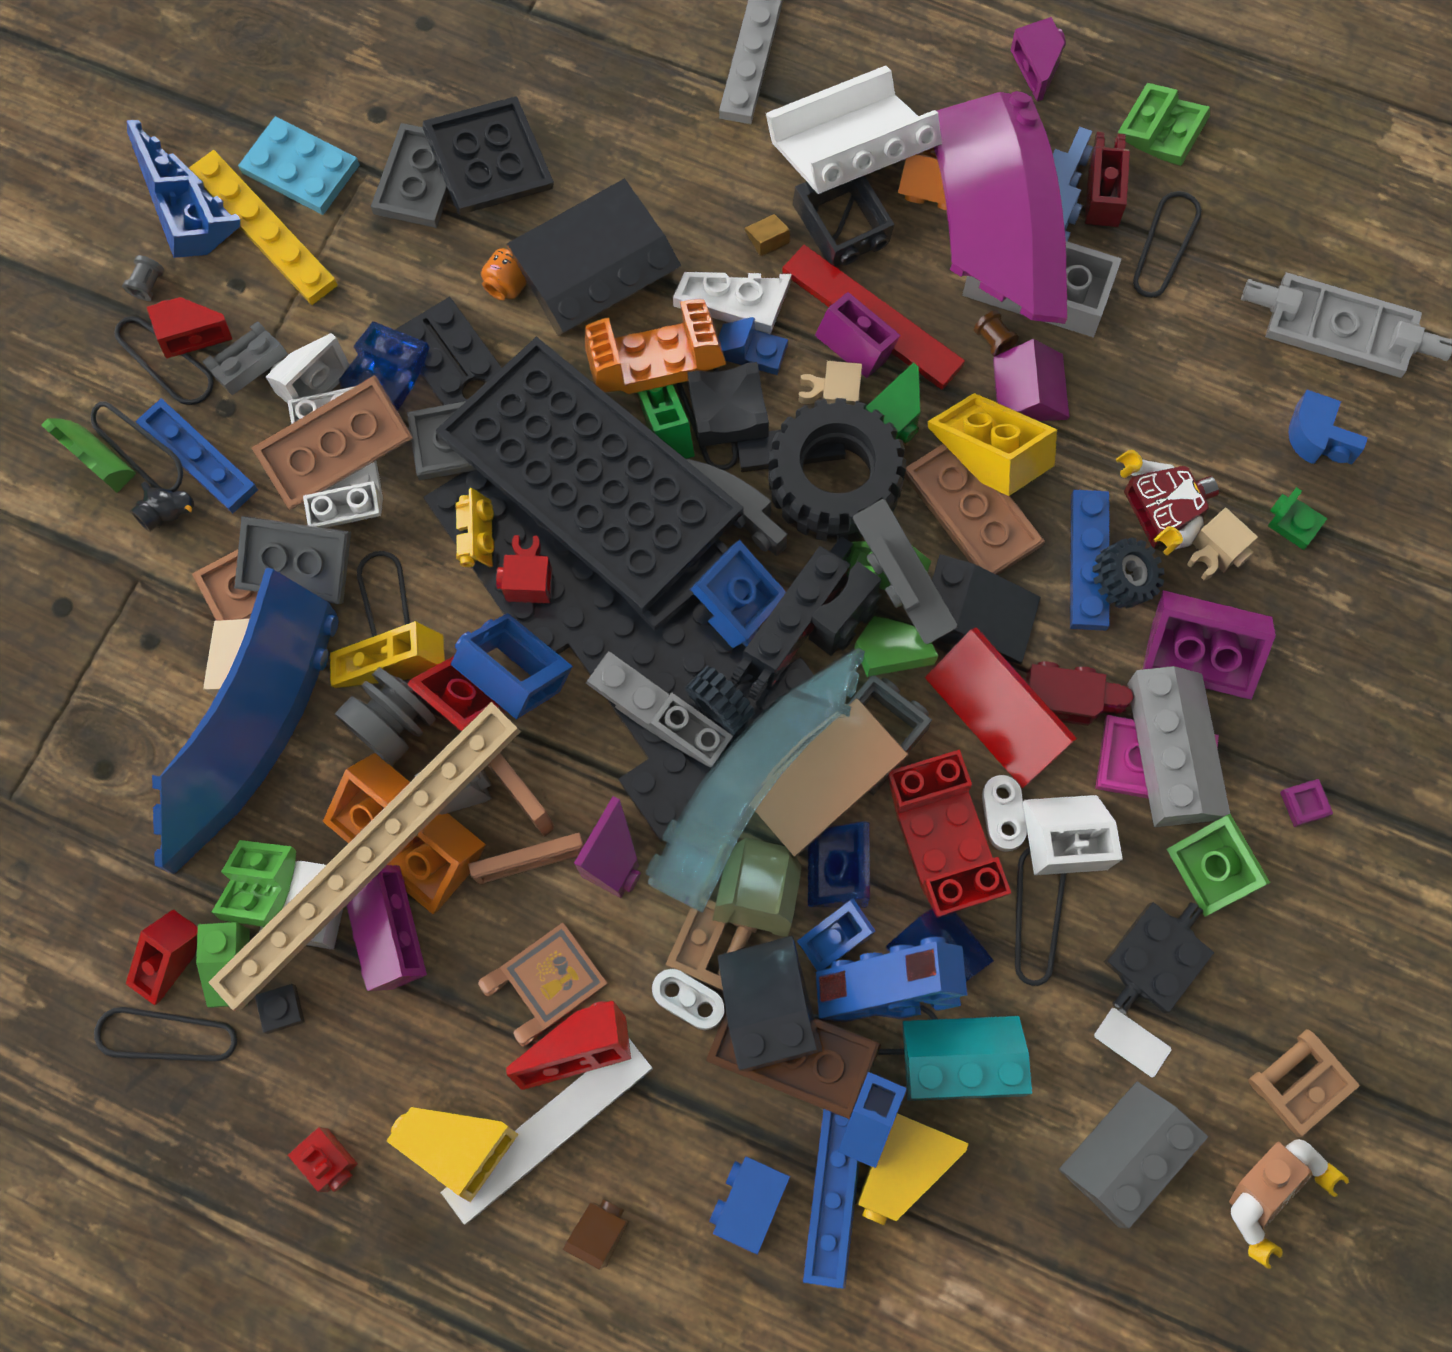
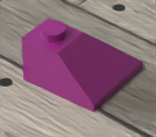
[574,796,641,899]

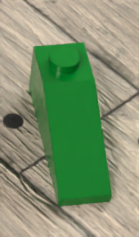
[637,384,695,459]

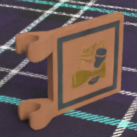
[478,922,607,1047]

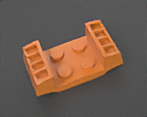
[585,299,726,394]

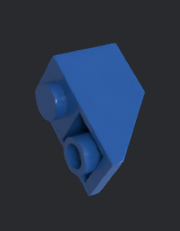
[838,1072,907,1168]

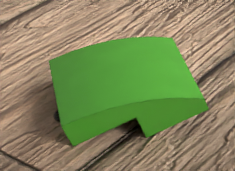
[1118,83,1210,166]
[211,840,296,927]

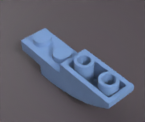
[1053,127,1094,242]

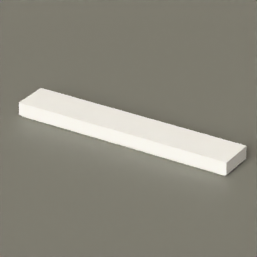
[441,1039,653,1225]

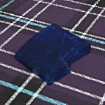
[338,321,430,411]

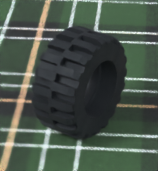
[768,398,906,541]

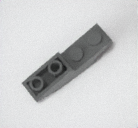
[686,459,787,557]

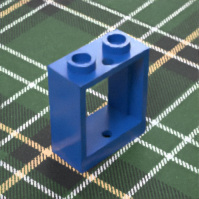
[450,613,573,720]

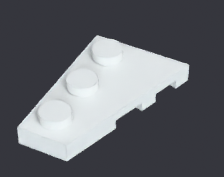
[673,272,792,334]

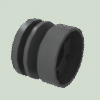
[335,667,436,766]

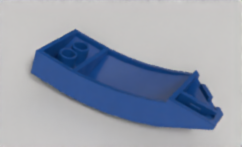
[152,568,338,874]

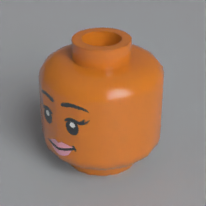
[481,248,527,300]

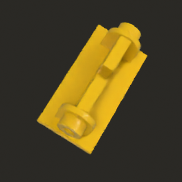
[456,488,495,567]

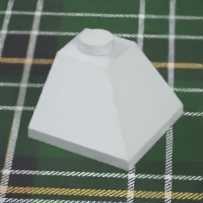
[266,333,352,403]

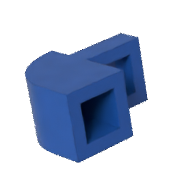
[1288,390,1368,465]

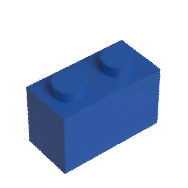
[709,1156,790,1255]

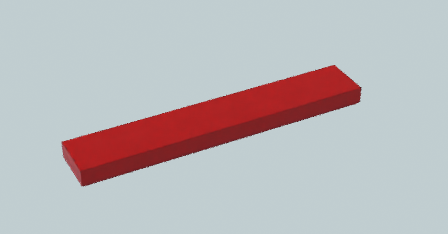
[782,245,965,390]

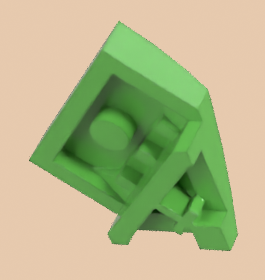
[854,616,938,677]

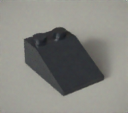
[932,554,1041,665]
[718,935,823,1072]

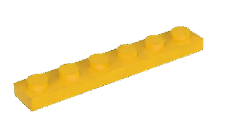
[189,150,338,305]

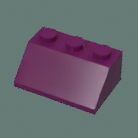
[1142,590,1276,700]

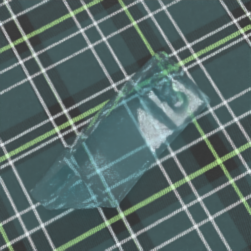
[646,648,865,913]

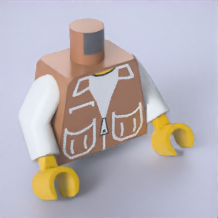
[1229,1139,1349,1269]

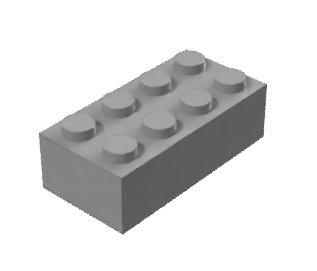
[963,241,1122,338]

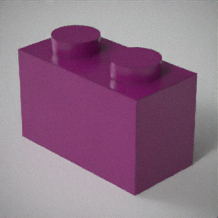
[815,292,901,379]

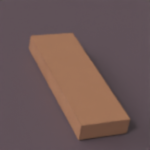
[468,833,584,884]

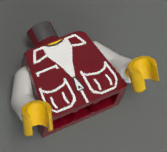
[1116,450,1219,556]

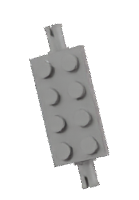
[1241,272,1452,378]

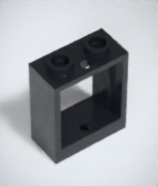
[792,176,894,267]

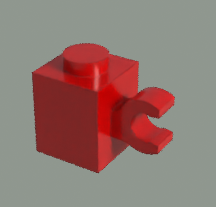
[496,535,553,603]
[287,1127,358,1192]

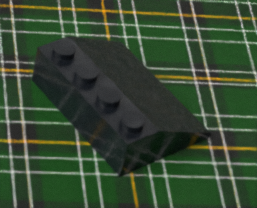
[506,178,681,336]

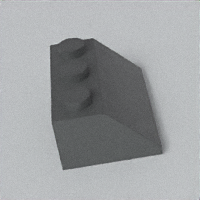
[1058,1081,1208,1229]

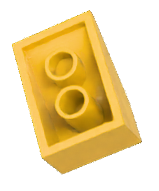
[928,393,1057,496]

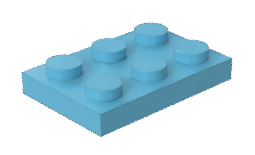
[238,116,359,215]

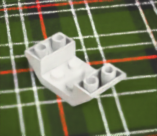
[288,386,383,528]

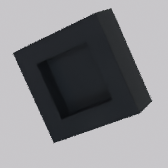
[255,984,305,1034]

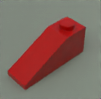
[506,1001,632,1090]

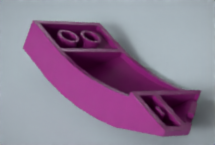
[934,91,1068,324]

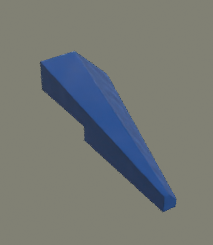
[127,120,240,258]

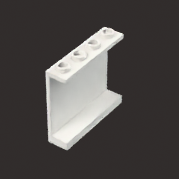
[766,66,942,194]

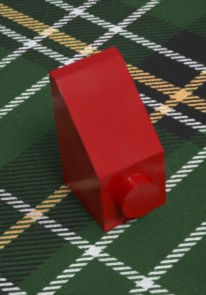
[146,297,233,359]
[126,909,198,1006]

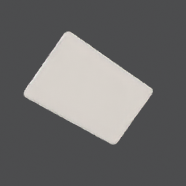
[1094,1008,1171,1077]

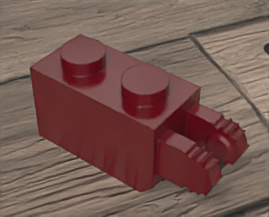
[1085,132,1130,227]
[1026,661,1134,726]

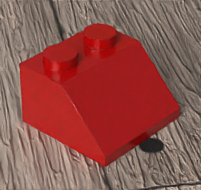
[408,656,506,732]

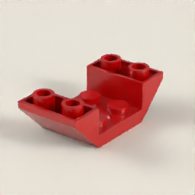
[888,749,1011,917]

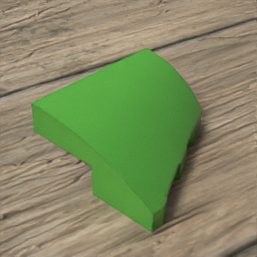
[41,418,136,493]

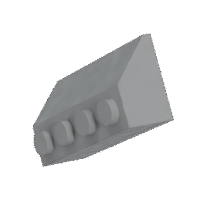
[1127,666,1230,827]

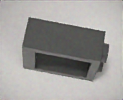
[840,675,932,796]

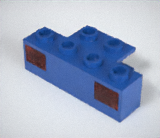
[816,937,967,1022]

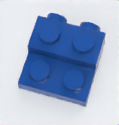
[690,540,786,648]

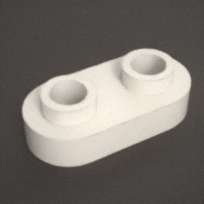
[982,775,1027,852]
[652,969,725,1030]

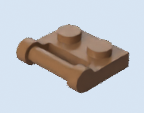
[665,894,757,992]
[1248,1029,1360,1137]

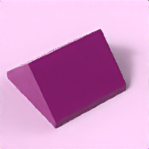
[993,339,1069,421]

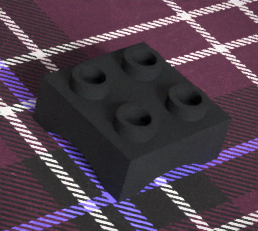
[688,362,769,447]
[809,562,881,656]

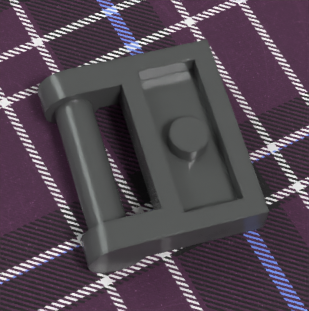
[202,321,288,396]

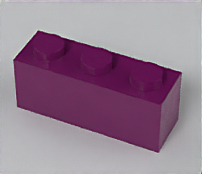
[346,865,427,991]

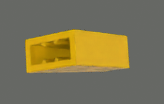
[387,1107,519,1203]
[856,1113,969,1225]

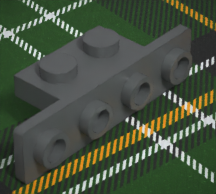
[853,499,957,644]

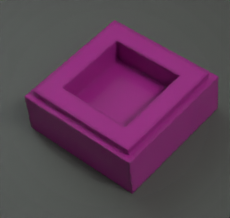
[1280,779,1333,827]

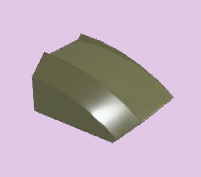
[712,837,801,937]

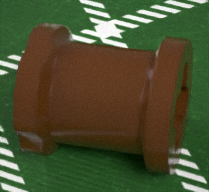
[974,310,1019,357]

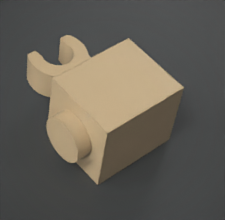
[799,361,862,405]
[1187,507,1258,580]

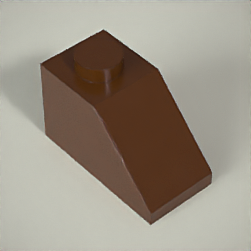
[563,1199,629,1270]

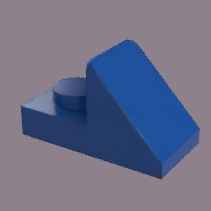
[718,317,788,375]
[797,899,876,971]

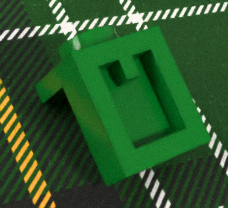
[1268,487,1327,550]

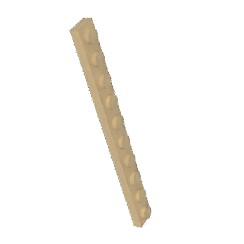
[208,702,521,1011]

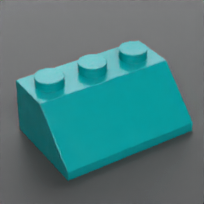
[902,1016,1032,1101]

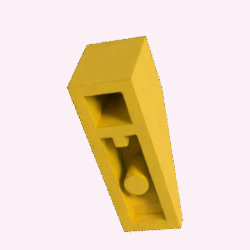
[330,621,445,688]

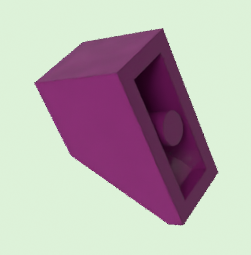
[1010,17,1066,102]

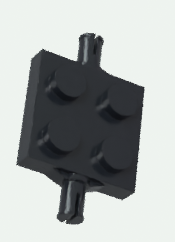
[1103,902,1214,1014]

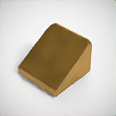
[745,214,790,256]

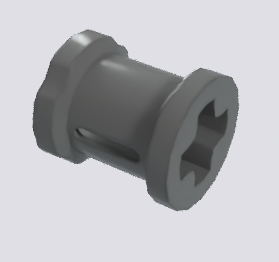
[122,255,165,301]

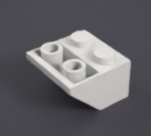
[1023,795,1123,875]

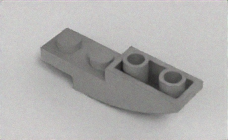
[586,651,733,767]

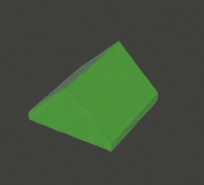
[1167,814,1270,917]

